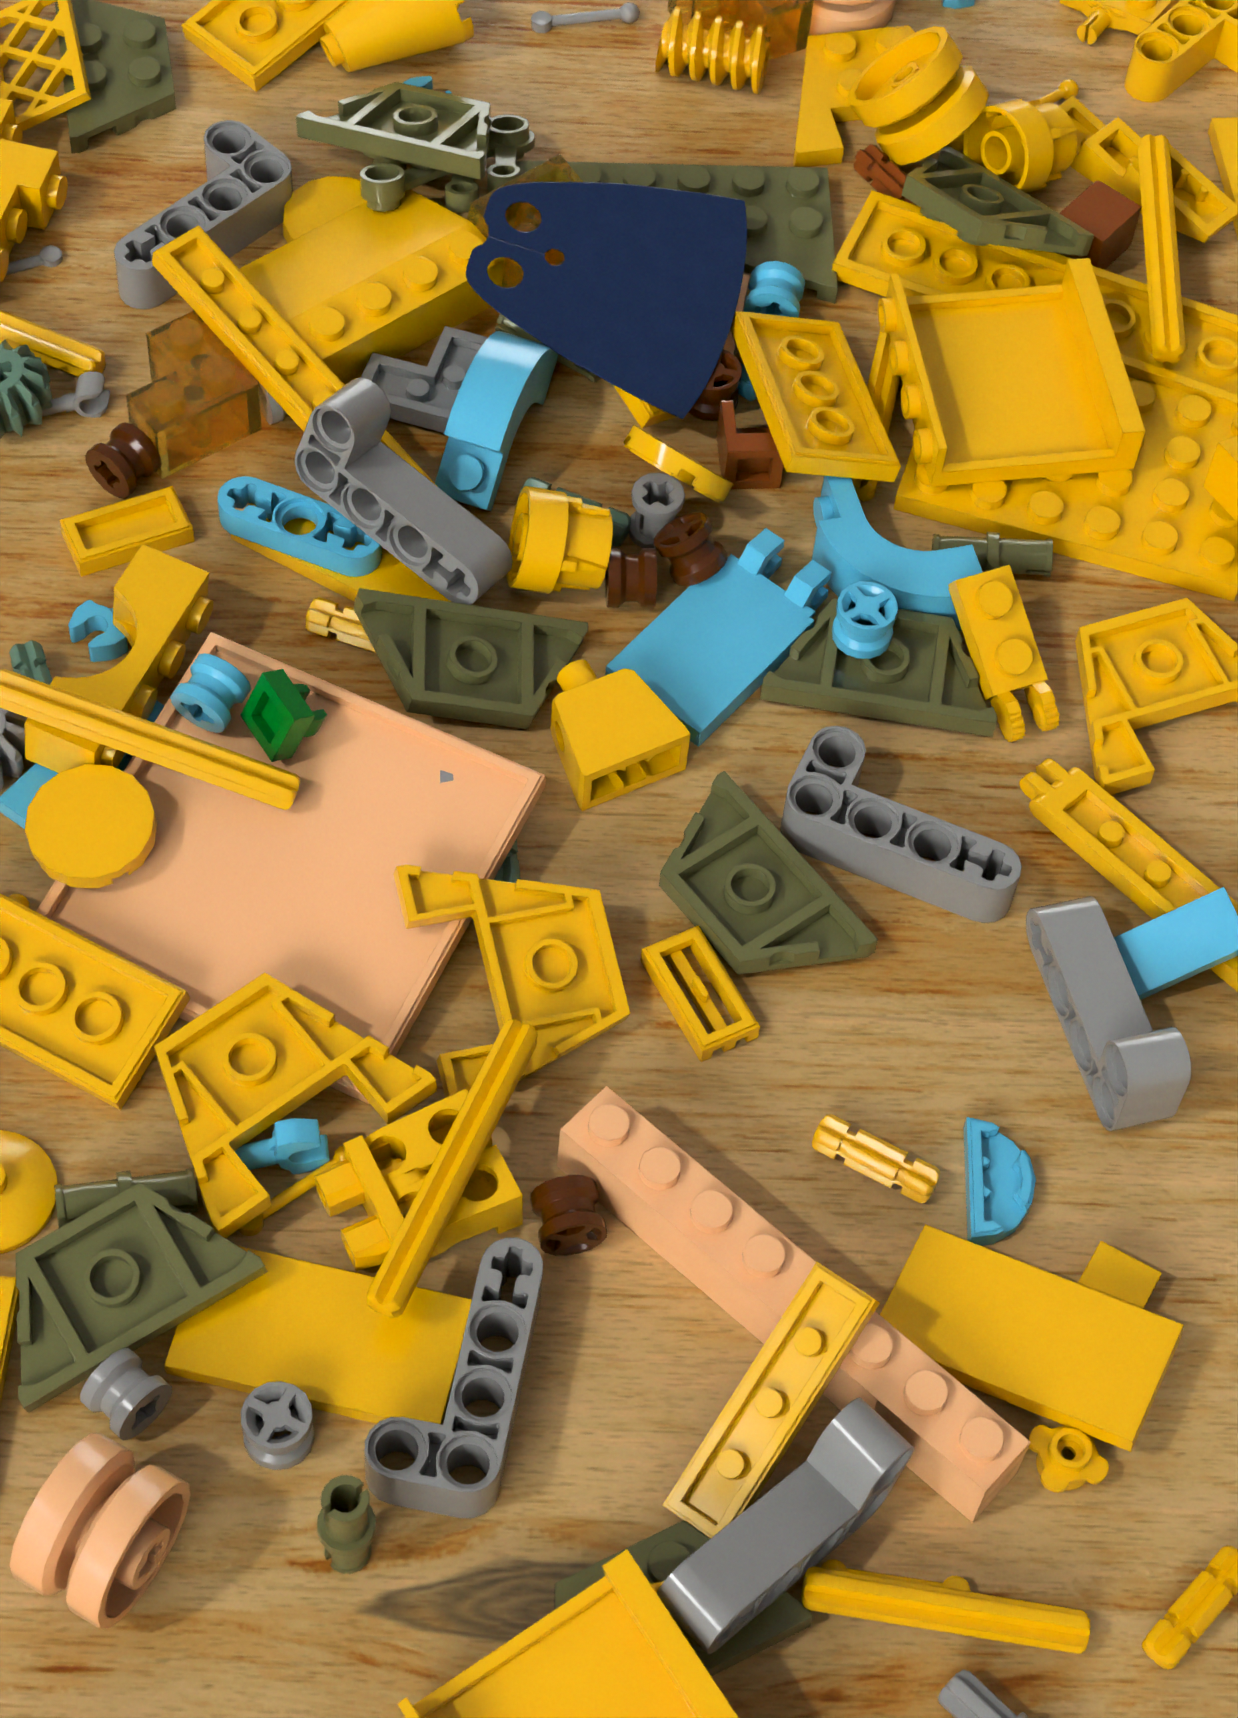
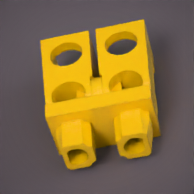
[314,1088,523,1271]

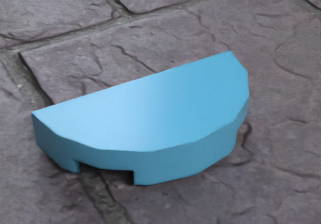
[963,1117,1036,1246]

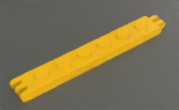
[1019,758,1238,992]

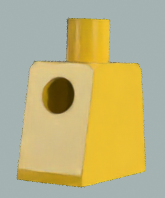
[550,659,690,811]

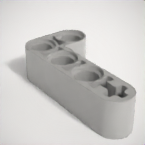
[114,120,293,310]
[294,377,513,605]
[780,726,1022,923]
[1026,896,1191,1131]
[365,1238,543,1518]
[656,1397,914,1654]

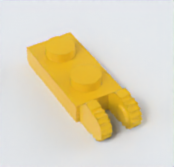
[948,565,1060,742]

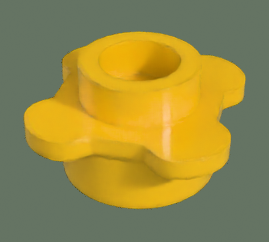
[1028,1425,1109,1493]

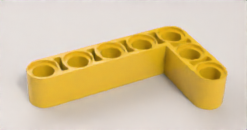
[1124,0,1238,103]

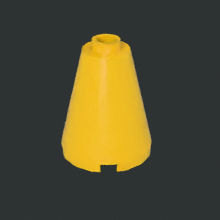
[319,0,474,72]

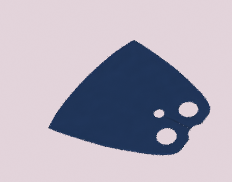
[466,182,747,419]

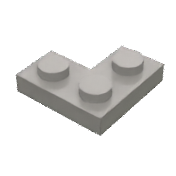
[361,326,488,433]

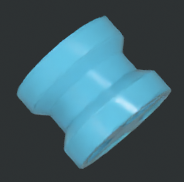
[744,261,805,318]
[832,581,898,659]
[170,653,251,733]

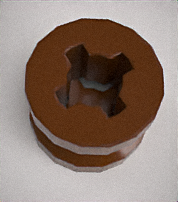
[689,350,742,421]
[85,422,161,498]
[654,512,727,586]
[605,547,657,608]
[530,1175,607,1256]

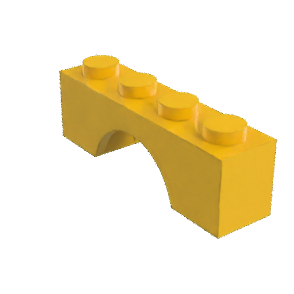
[25,544,214,773]

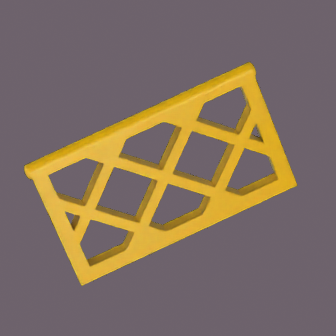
[0,0,91,131]

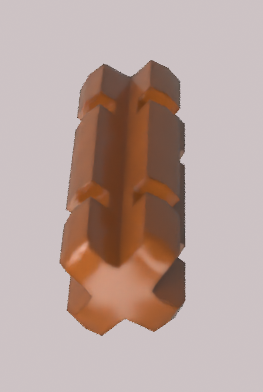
[853,144,918,206]

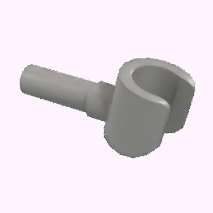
[42,371,110,418]

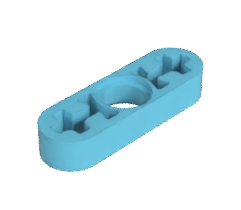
[218,476,382,577]

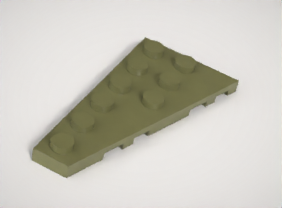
[505,161,838,304]

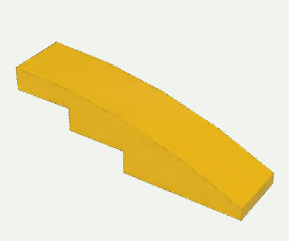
[1059,95,1238,243]

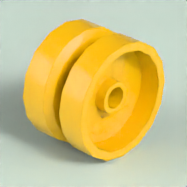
[848,26,989,165]

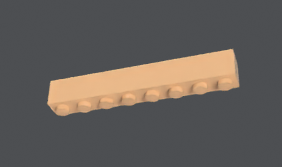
[557,1086,1030,1523]

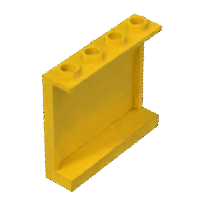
[878,258,1145,487]
[397,1549,738,1718]

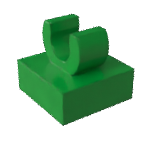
[240,669,327,762]

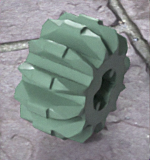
[0,340,52,439]

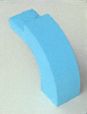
[435,331,559,511]
[812,476,983,631]

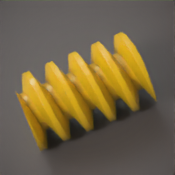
[655,6,771,95]

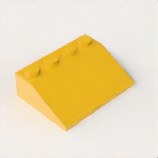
[239,189,506,385]

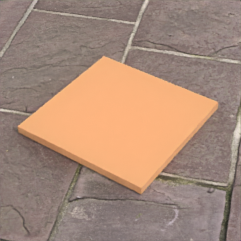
[36,632,546,1104]

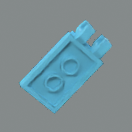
[605,528,832,747]

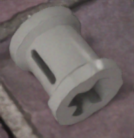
[629,473,685,550]

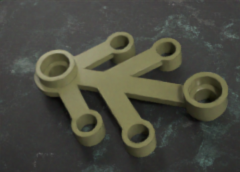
[360,114,535,212]

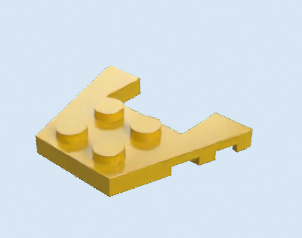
[793,25,965,167]
[1075,598,1238,795]
[393,864,630,1098]
[154,972,437,1238]

